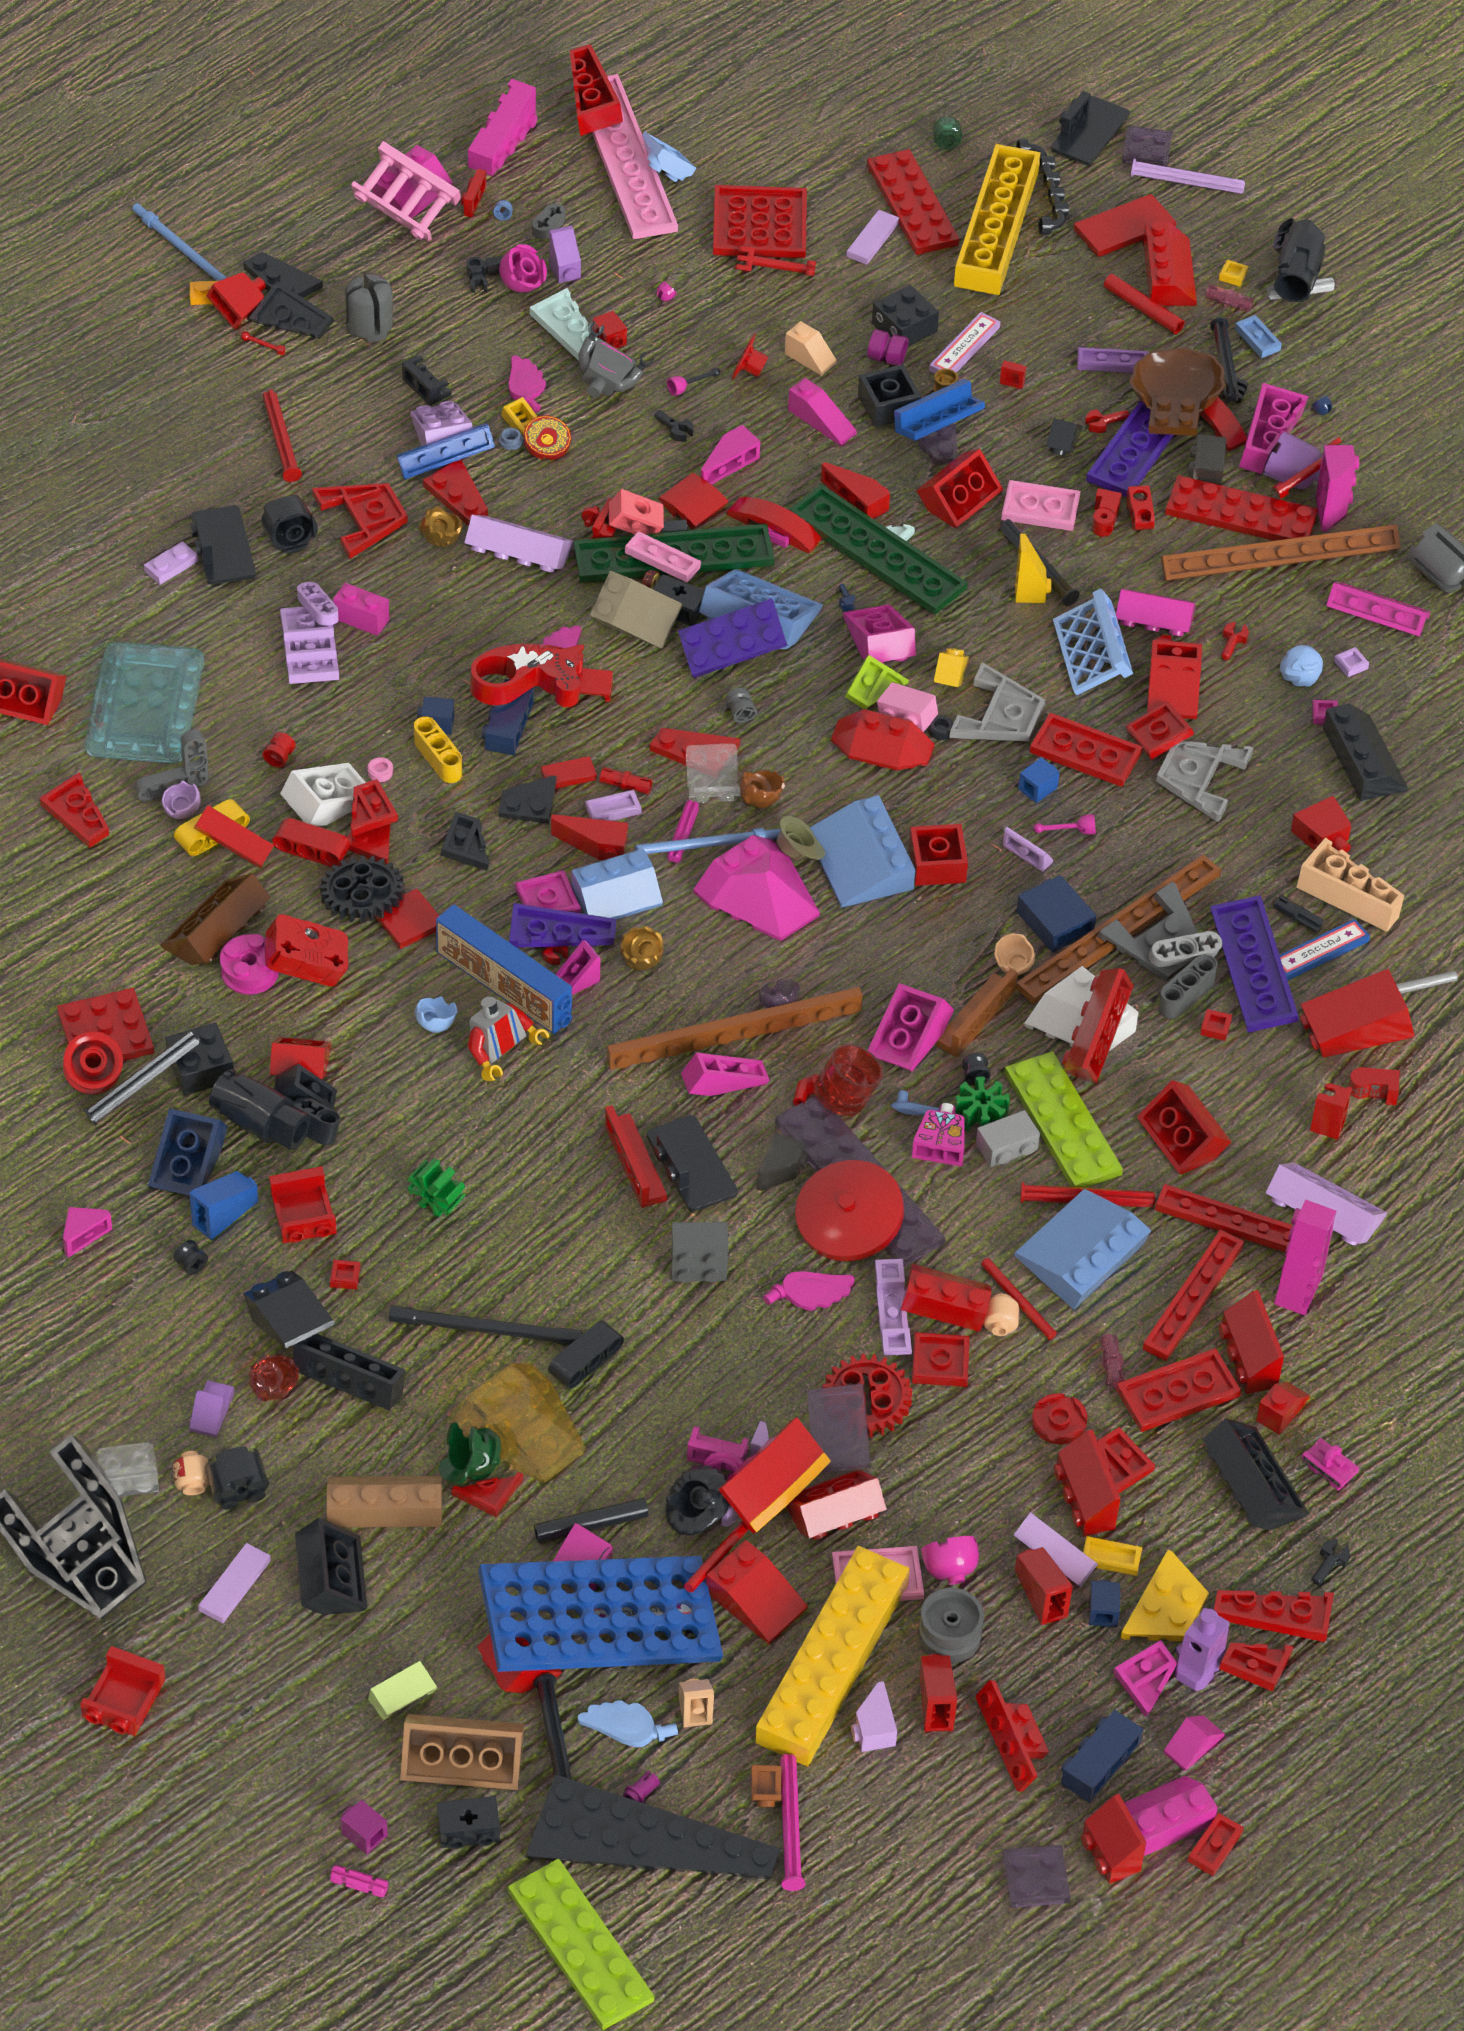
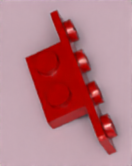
[975,1680,1049,1792]

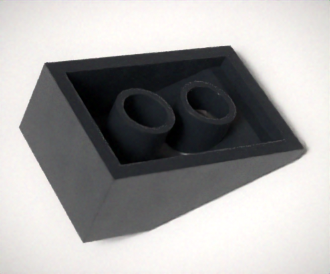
[243,1270,335,1348]

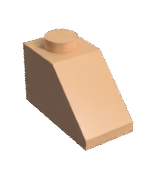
[785,321,836,376]
[678,1679,714,1728]

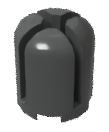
[345,273,393,342]
[1407,523,1464,593]

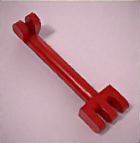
[735,246,816,277]
[1272,437,1342,499]

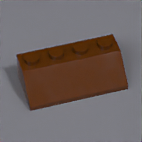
[160,873,271,966]

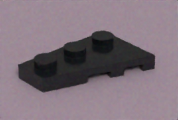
[249,282,334,339]

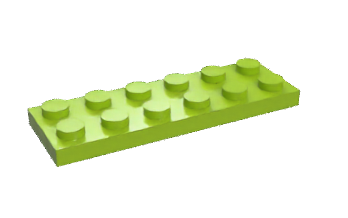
[1004,1051,1123,1188]
[508,1859,654,2030]

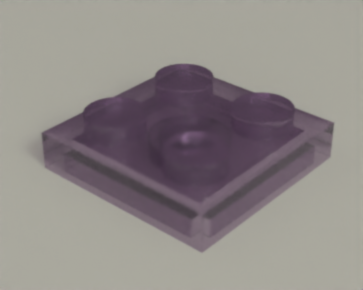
[1122,126,1173,167]
[1002,1845,1071,1908]

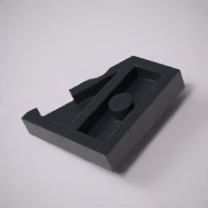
[498,776,557,824]

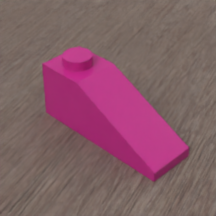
[788,378,857,446]
[701,425,760,485]
[681,1053,770,1096]

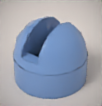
[493,200,513,221]

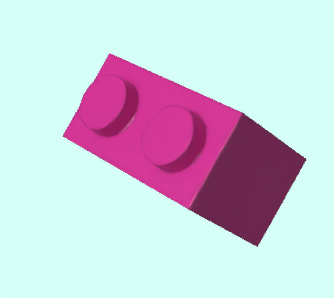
[333,583,390,636]

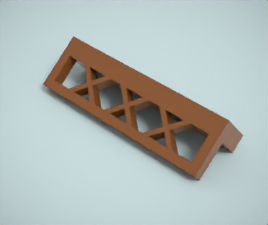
[935,969,1017,1058]

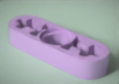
[297,582,339,626]

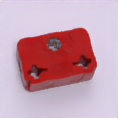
[265,914,348,987]

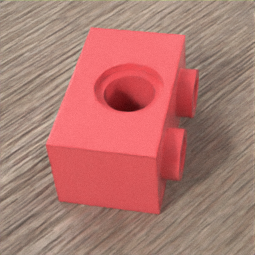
[609,489,664,535]

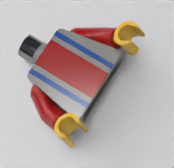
[467,997,549,1081]

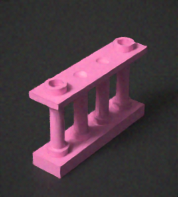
[351,141,461,242]

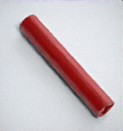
[1103,274,1185,335]

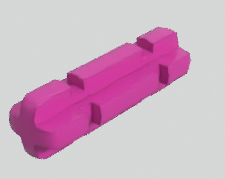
[330,1865,388,1897]

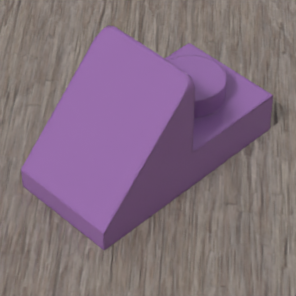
[189,1380,234,1438]

